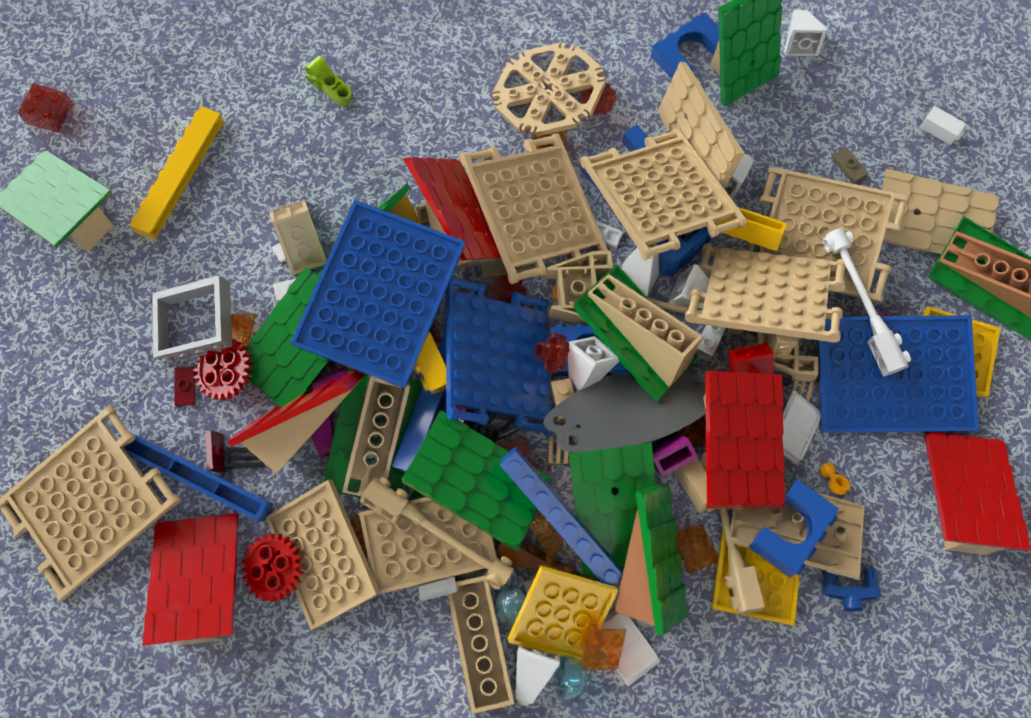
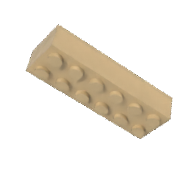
[448,576,514,714]

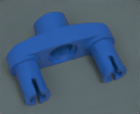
[823,569,881,612]

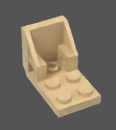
[269,200,327,275]

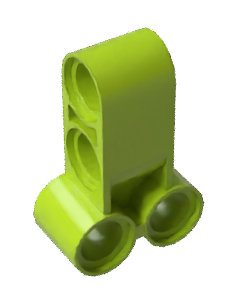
[305,56,351,106]

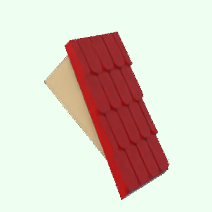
[403,157,501,270]
[227,370,366,474]
[703,371,785,509]
[924,431,1031,555]
[142,513,239,646]

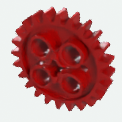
[193,339,254,401]
[241,533,305,602]

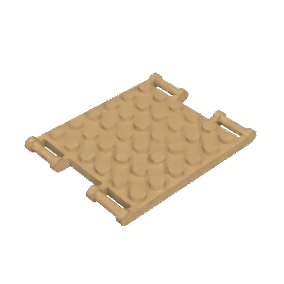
[580,128,747,260]
[460,133,608,284]
[747,167,910,304]
[685,243,847,342]
[0,406,181,602]

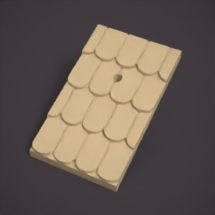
[658,62,745,188]
[882,169,999,256]
[729,483,865,580]

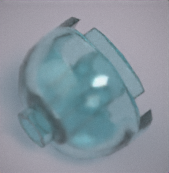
[495,585,526,627]
[555,655,591,700]

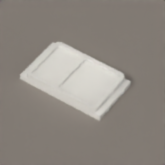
[783,391,821,465]
[595,610,661,687]

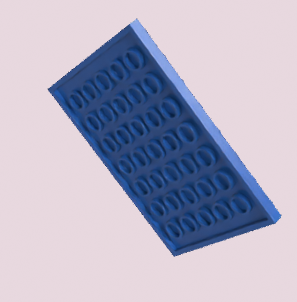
[290,199,466,389]
[817,315,979,433]

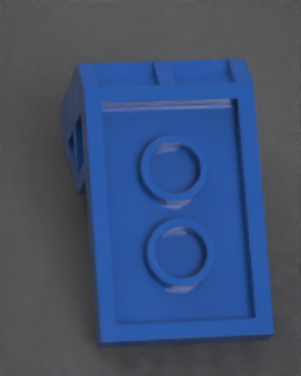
[656,223,717,276]

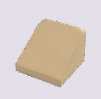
[415,204,429,224]

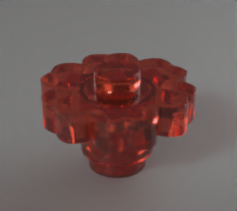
[580,83,617,115]
[489,275,527,306]
[535,333,570,373]

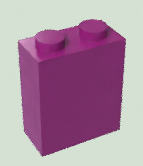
[652,431,698,477]

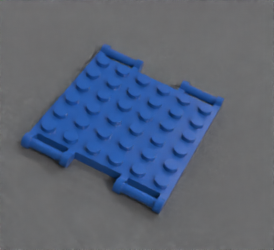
[446,275,554,436]

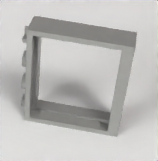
[152,276,232,363]

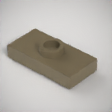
[831,147,868,184]

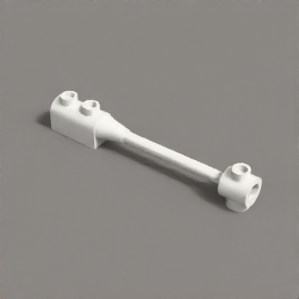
[823,228,911,377]

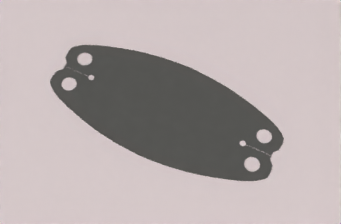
[543,363,714,453]

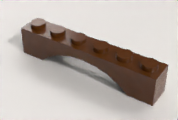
[496,541,594,580]

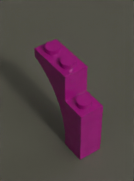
[311,369,348,459]

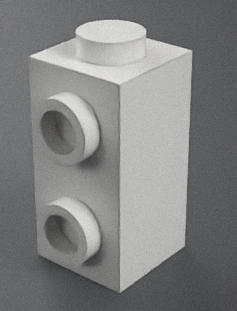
[919,106,966,145]
[695,325,726,361]

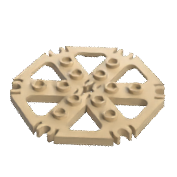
[493,42,606,137]

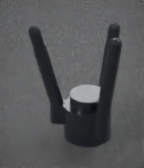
[479,413,524,443]

